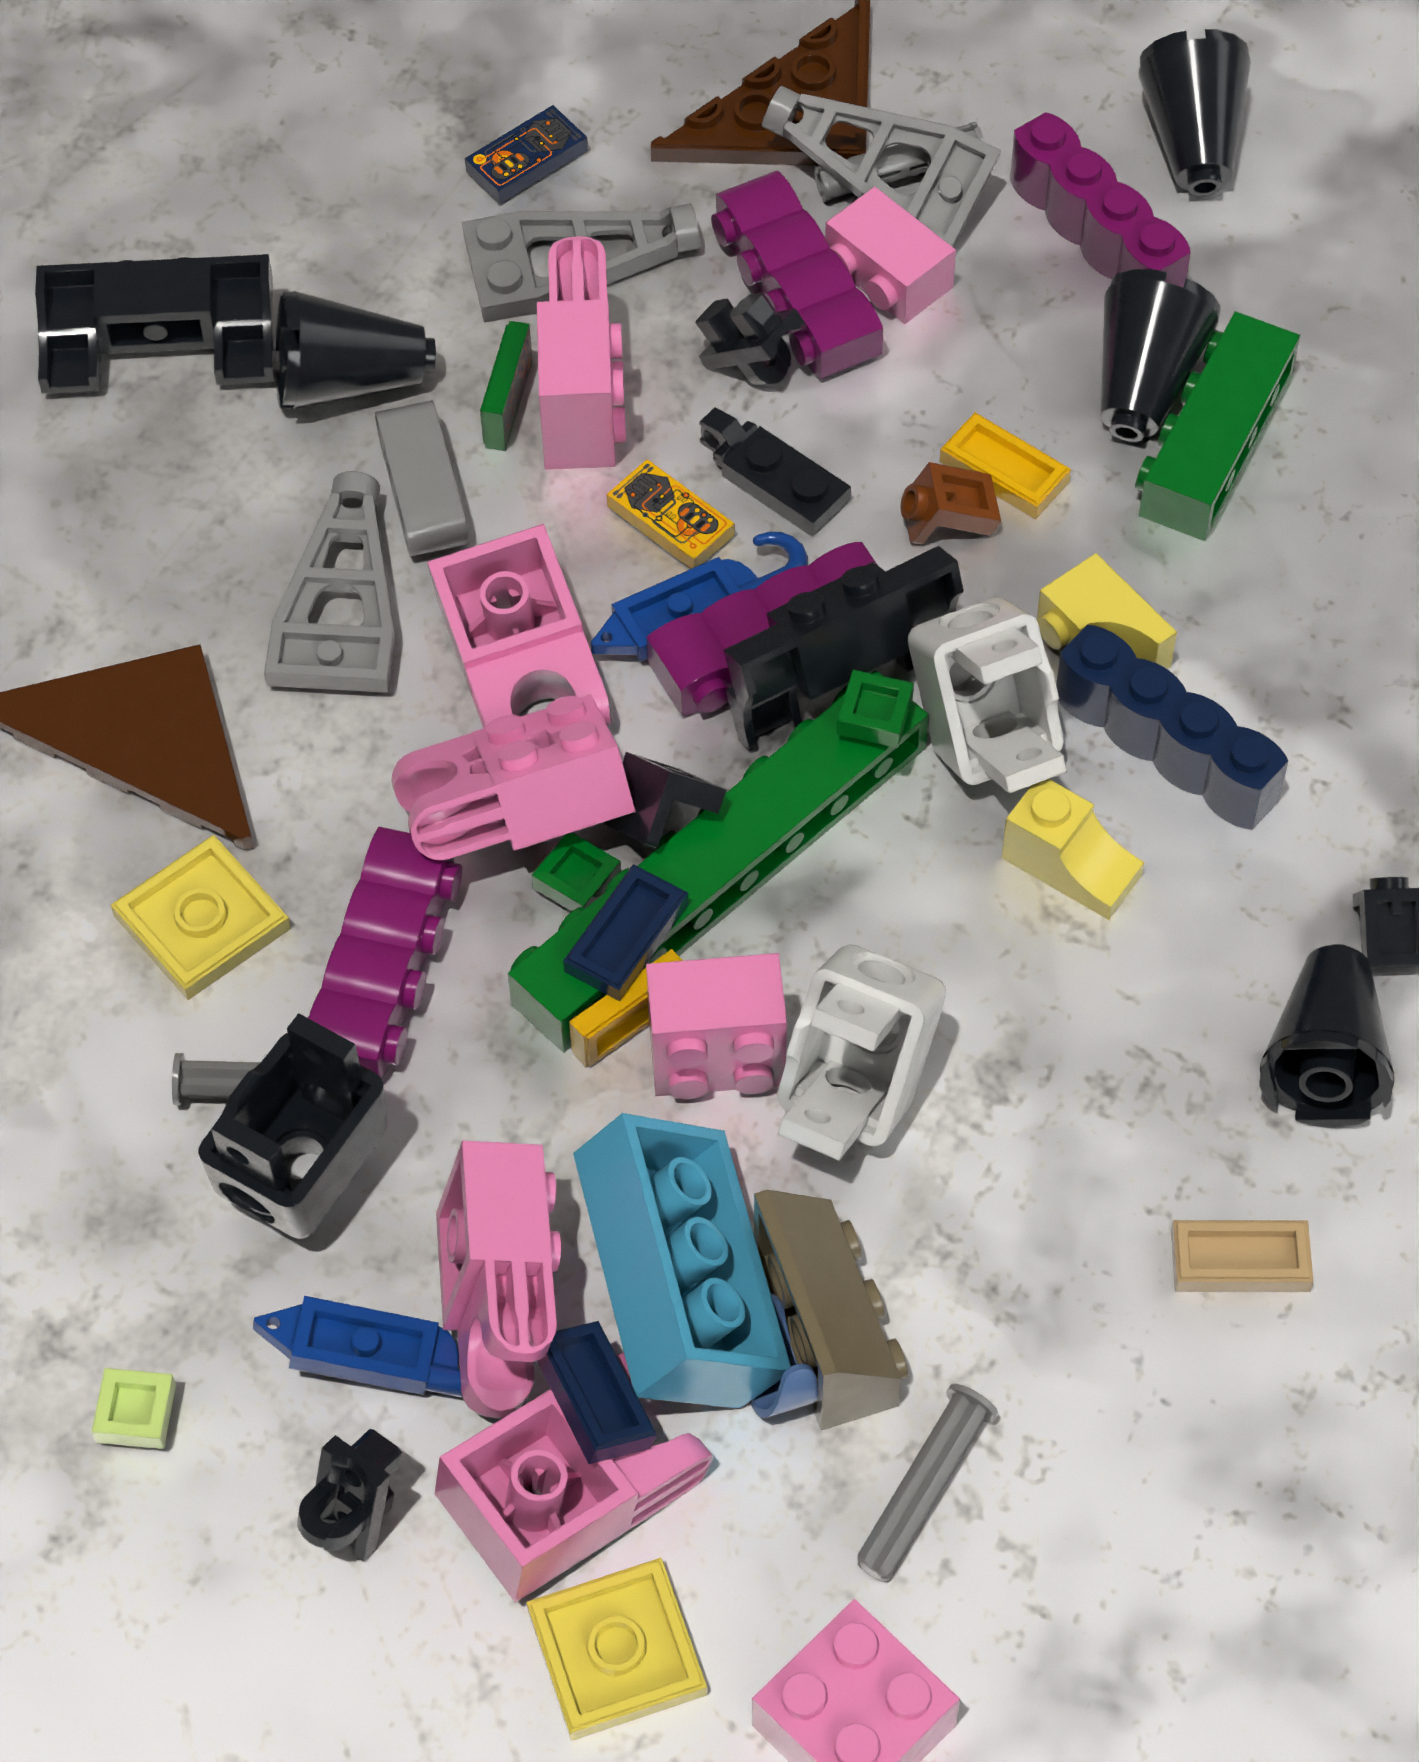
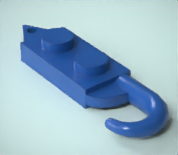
[591,532,808,662]
[253,1296,463,1398]

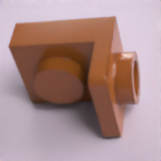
[900,462,1001,545]

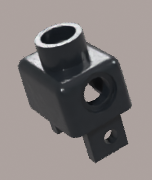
[198,1013,387,1239]

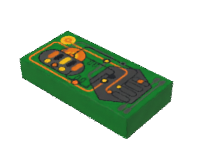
[480,321,533,451]

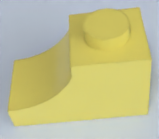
[1037,553,1177,669]
[1001,779,1144,920]

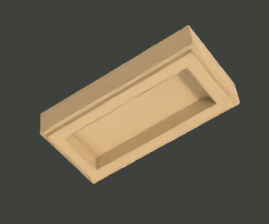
[1171,1220,1313,1292]

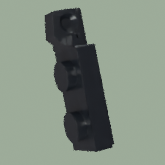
[699,407,851,536]

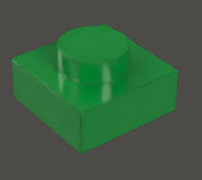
[837,670,914,748]
[531,832,621,912]

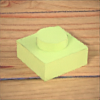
[92,1368,176,1449]

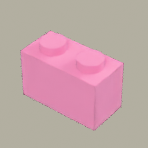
[825,186,956,324]

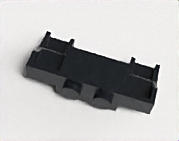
[35,254,275,394]
[723,546,964,750]

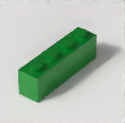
[1135,311,1301,541]

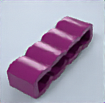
[1010,112,1191,288]
[711,170,883,379]
[647,542,878,716]
[308,827,462,1080]

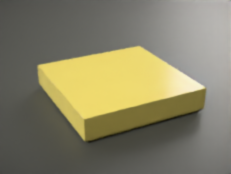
[110,835,291,1000]
[526,1558,707,1741]

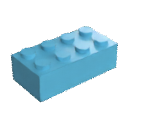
[573,1113,791,1409]

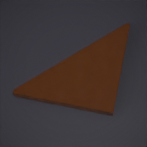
[651,0,870,166]
[0,644,254,850]

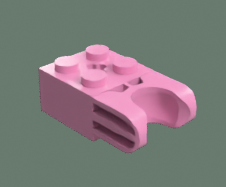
[537,236,626,470]
[427,524,612,728]
[391,694,636,860]
[436,1140,561,1418]
[435,1353,713,1603]

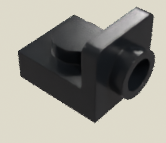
[1353,877,1419,968]

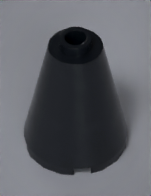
[1138,29,1251,196]
[1101,269,1221,442]
[275,291,436,409]
[1259,944,1394,1128]

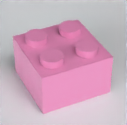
[646,953,787,1099]
[752,1599,960,1762]

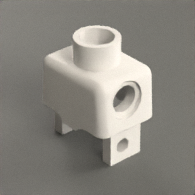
[908,597,1067,793]
[777,944,946,1160]

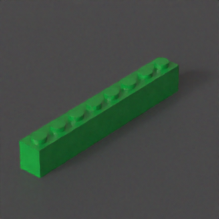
[507,670,929,1053]

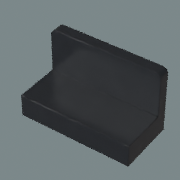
[603,752,727,848]

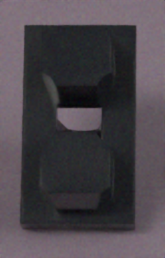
[695,292,805,386]
[297,1429,402,1562]

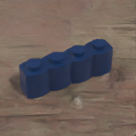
[1056,625,1288,830]

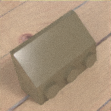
[754,1190,908,1431]

